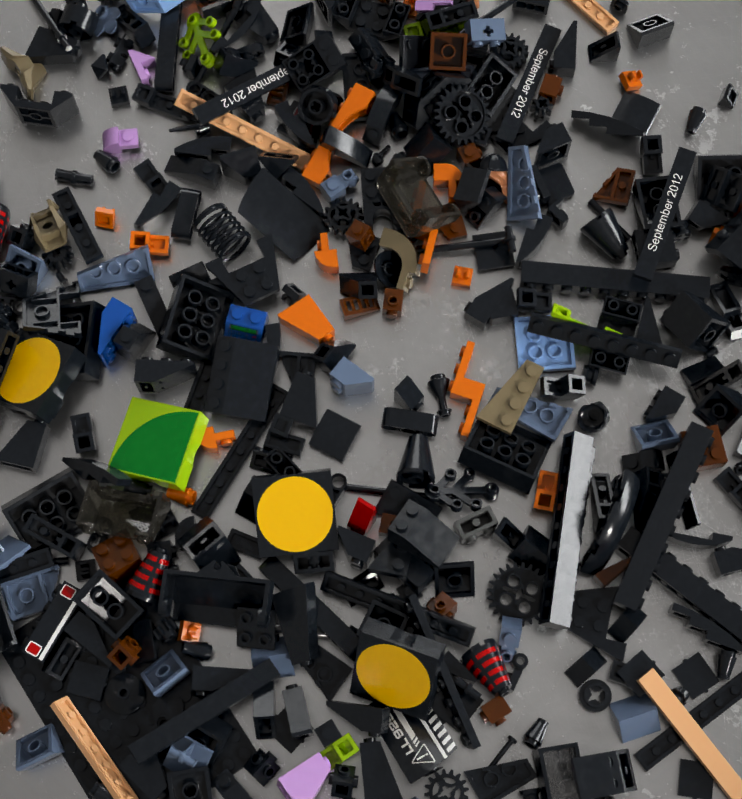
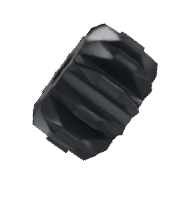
[41,243,74,272]

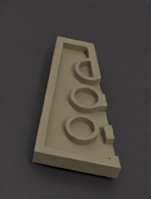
[476,359,544,436]

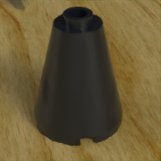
[580,207,629,260]
[396,432,435,489]

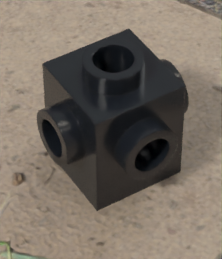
[5,223,36,250]
[243,748,280,786]
[328,764,359,799]

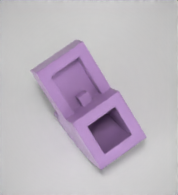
[415,0,454,13]
[102,127,139,154]

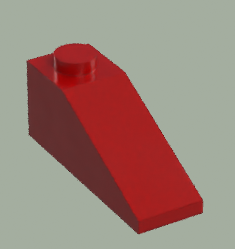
[347,497,376,536]

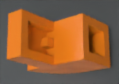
[433,163,462,204]

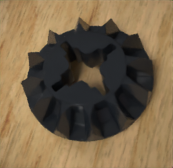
[579,679,612,712]

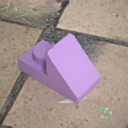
[128,49,156,86]

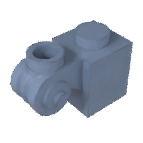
[320,169,359,203]
[498,616,522,663]

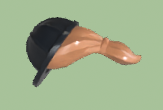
[472,154,508,204]

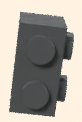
[453,505,498,544]

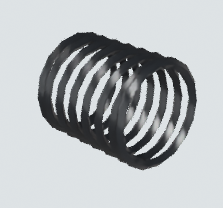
[193,203,251,262]

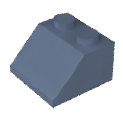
[329,356,374,396]

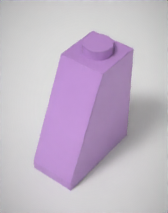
[277,752,331,799]

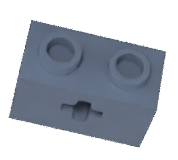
[464,18,506,48]

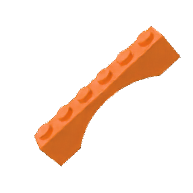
[301,83,376,189]

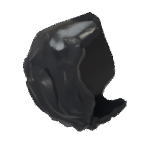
[577,401,610,433]

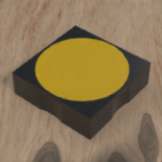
[0,328,87,424]
[251,468,339,558]
[350,617,446,721]

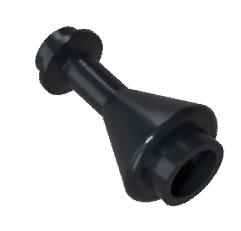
[427,374,452,418]

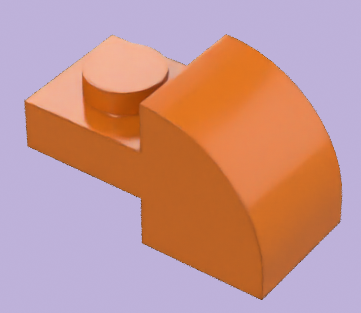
[129,231,170,256]
[314,233,339,274]
[200,426,236,453]
[533,470,558,512]

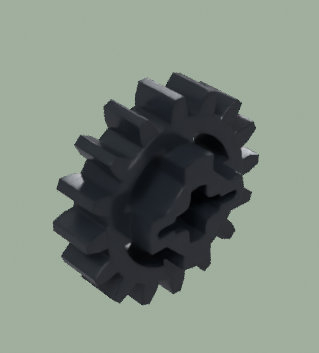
[490,33,529,71]
[323,197,364,237]
[424,769,469,799]

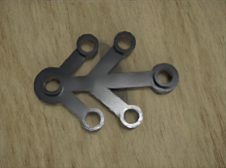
[424,468,499,512]

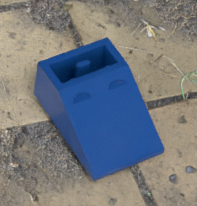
[98,297,137,367]

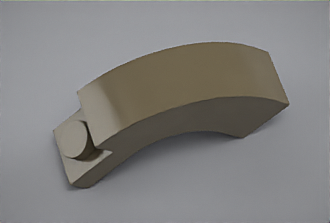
[379,227,421,293]

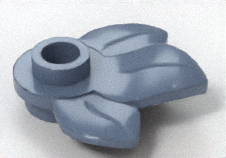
[94,5,121,37]

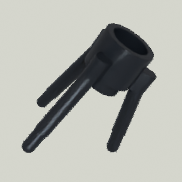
[169,122,211,139]

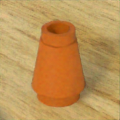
[166,488,197,507]

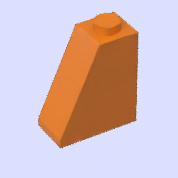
[277,294,335,346]

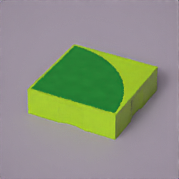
[108,397,209,492]

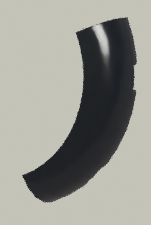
[580,469,640,575]

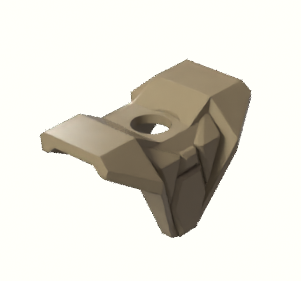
[0,46,47,101]
[29,199,68,253]

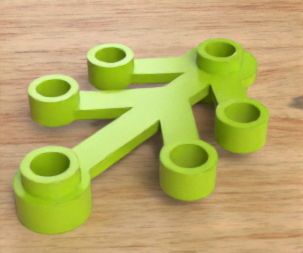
[178,12,221,68]

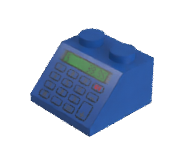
[224,304,269,343]

